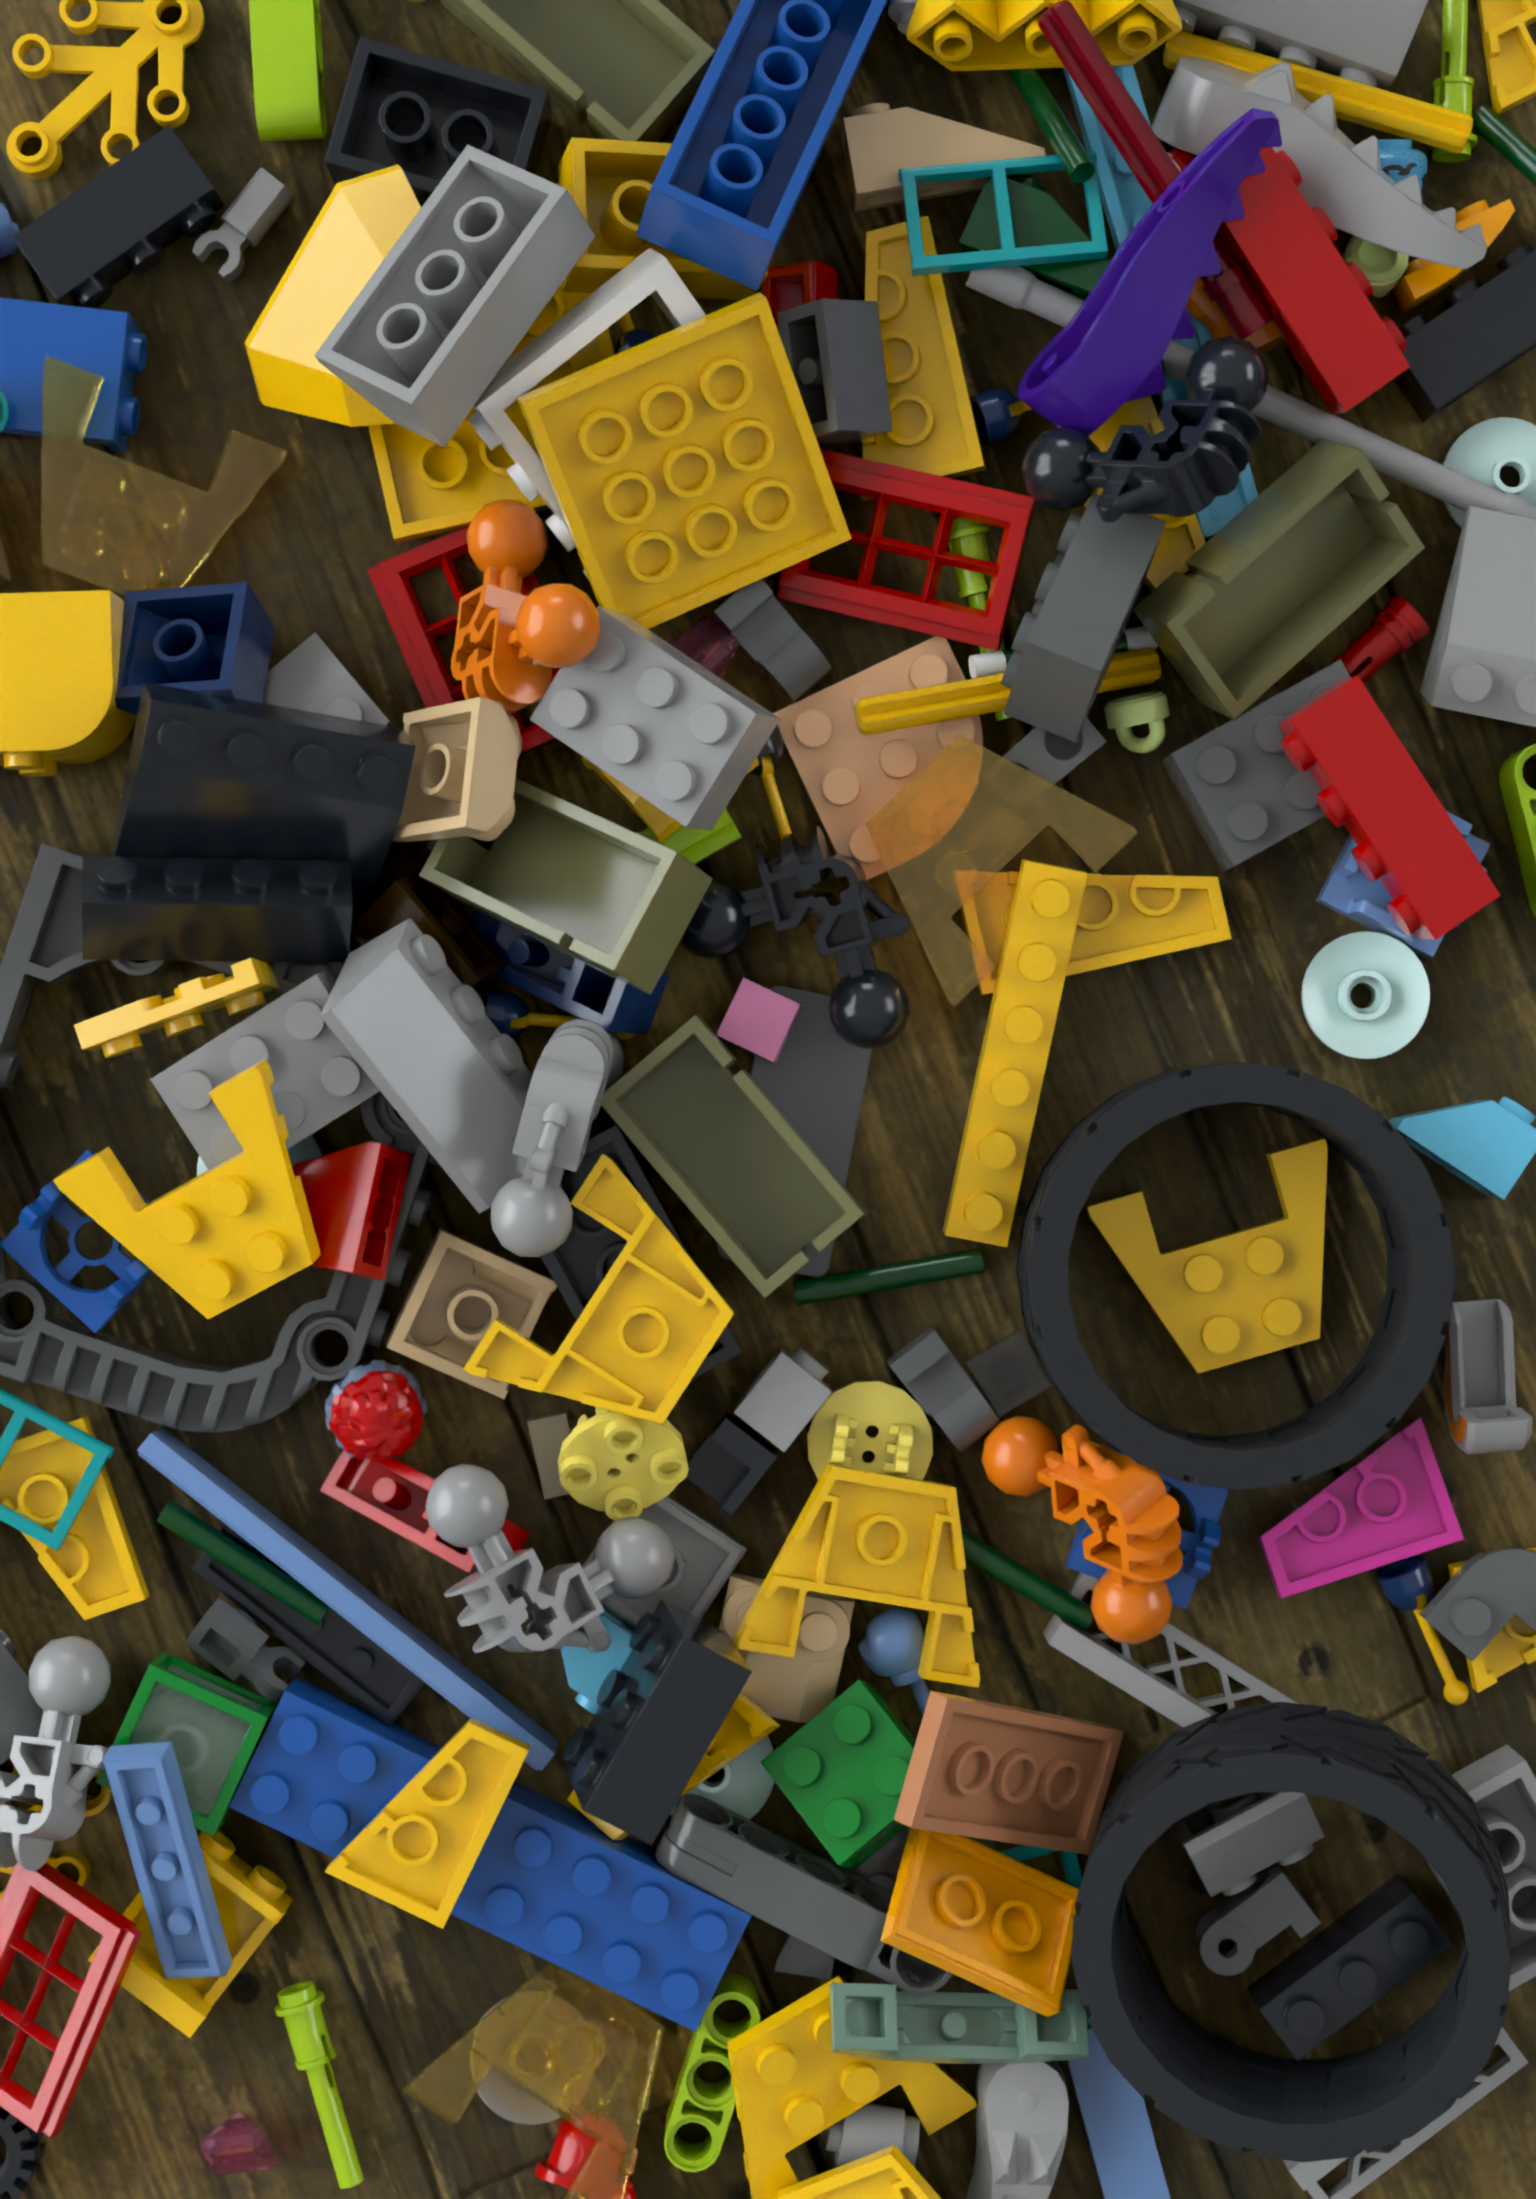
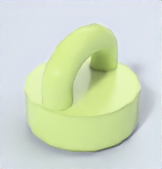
[1341,235,1409,298]
[1103,690,1170,753]

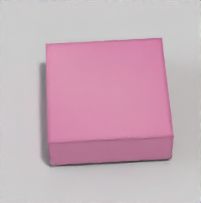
[716,977,803,1063]

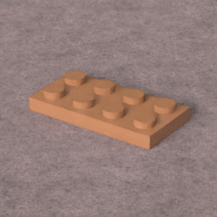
[894,1690,1124,1855]

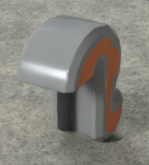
[1443,1299,1533,1455]

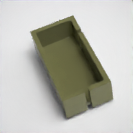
[440,0,716,142]
[1132,438,1425,720]
[419,778,713,995]
[601,1015,865,1298]

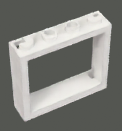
[467,248,706,582]

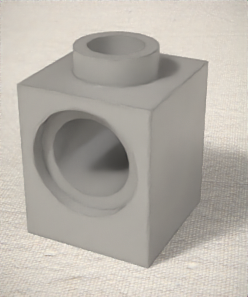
[734,1347,832,1452]

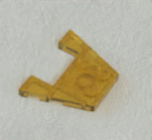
[40,356,288,596]
[866,734,1138,1007]
[403,1962,665,2199]

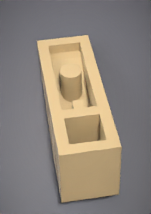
[841,103,1046,212]

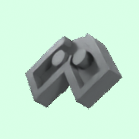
[1419,1548,1536,1661]

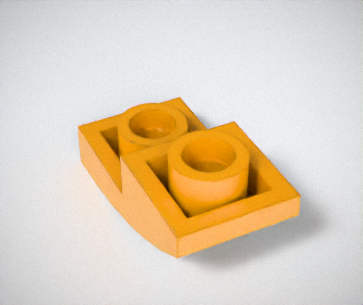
[1391,199,1515,315]

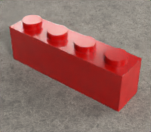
[1217,147,1411,414]
[1278,675,1501,940]

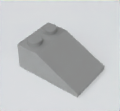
[1420,505,1536,727]

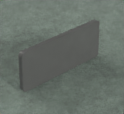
[717,986,872,1277]

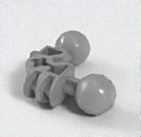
[490,1018,624,1257]
[425,1464,675,1653]
[0,1636,111,1871]

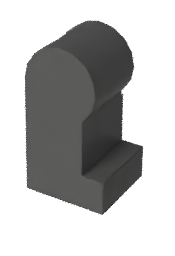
[714,579,832,703]
[981,718,1107,816]
[887,1326,1001,1454]
[1194,1862,1321,1976]

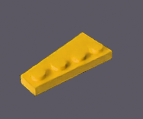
[860,216,986,501]
[953,870,1232,996]

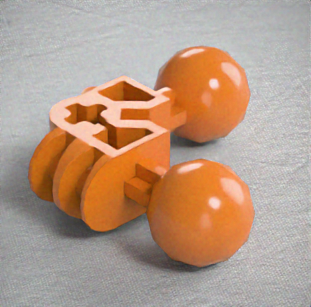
[451,499,601,714]
[981,1415,1183,1645]

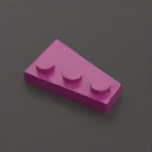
[1258,1417,1464,1598]

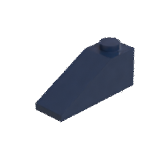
[471,910,670,1034]

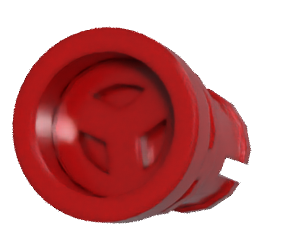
[1332,595,1430,686]

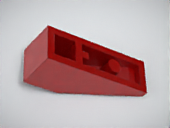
[320,1450,530,1574]

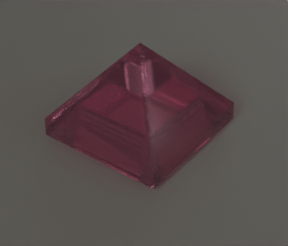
[672,614,740,679]
[200,2112,276,2175]

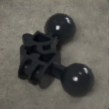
[1021,336,1268,522]
[680,826,910,1049]

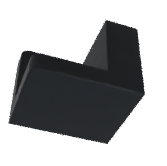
[686,1412,777,1517]

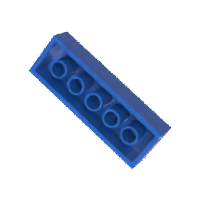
[636,0,889,291]

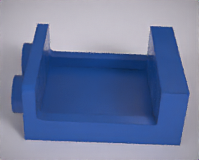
[0,297,148,453]

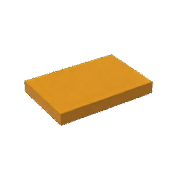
[880,1827,1079,2017]

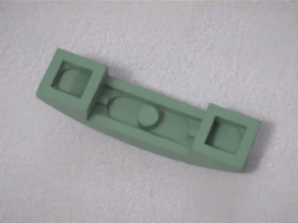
[830,1982,1089,2064]

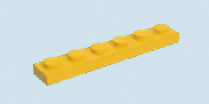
[943,859,1088,1247]

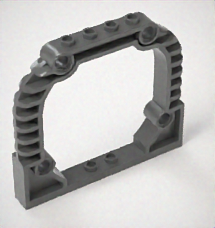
[0,843,441,1433]

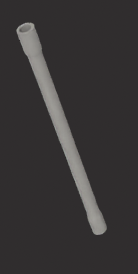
[965,249,1536,518]

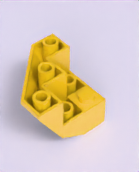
[906,0,1182,72]
[244,164,421,427]

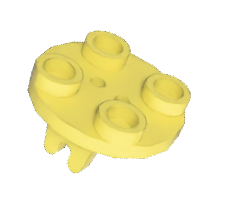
[807,1380,933,1480]
[557,1407,689,1521]

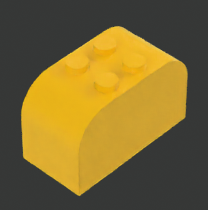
[0,590,137,777]

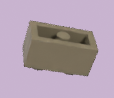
[527,1409,578,1500]

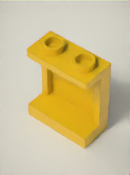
[88,1828,293,2038]

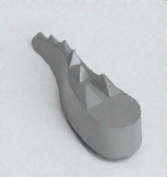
[1151,57,1487,270]
[965,2061,1069,2199]

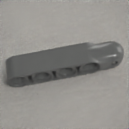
[655,1794,953,1994]

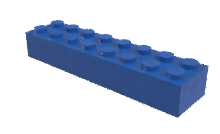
[229,1676,752,2032]

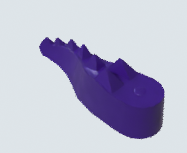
[1017,108,1282,436]

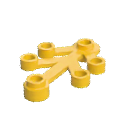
[6,0,205,180]

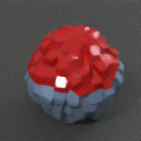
[325,1360,428,1461]

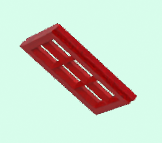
[777,449,1036,651]
[367,525,560,757]
[0,1863,142,2138]

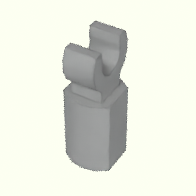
[192,167,295,283]

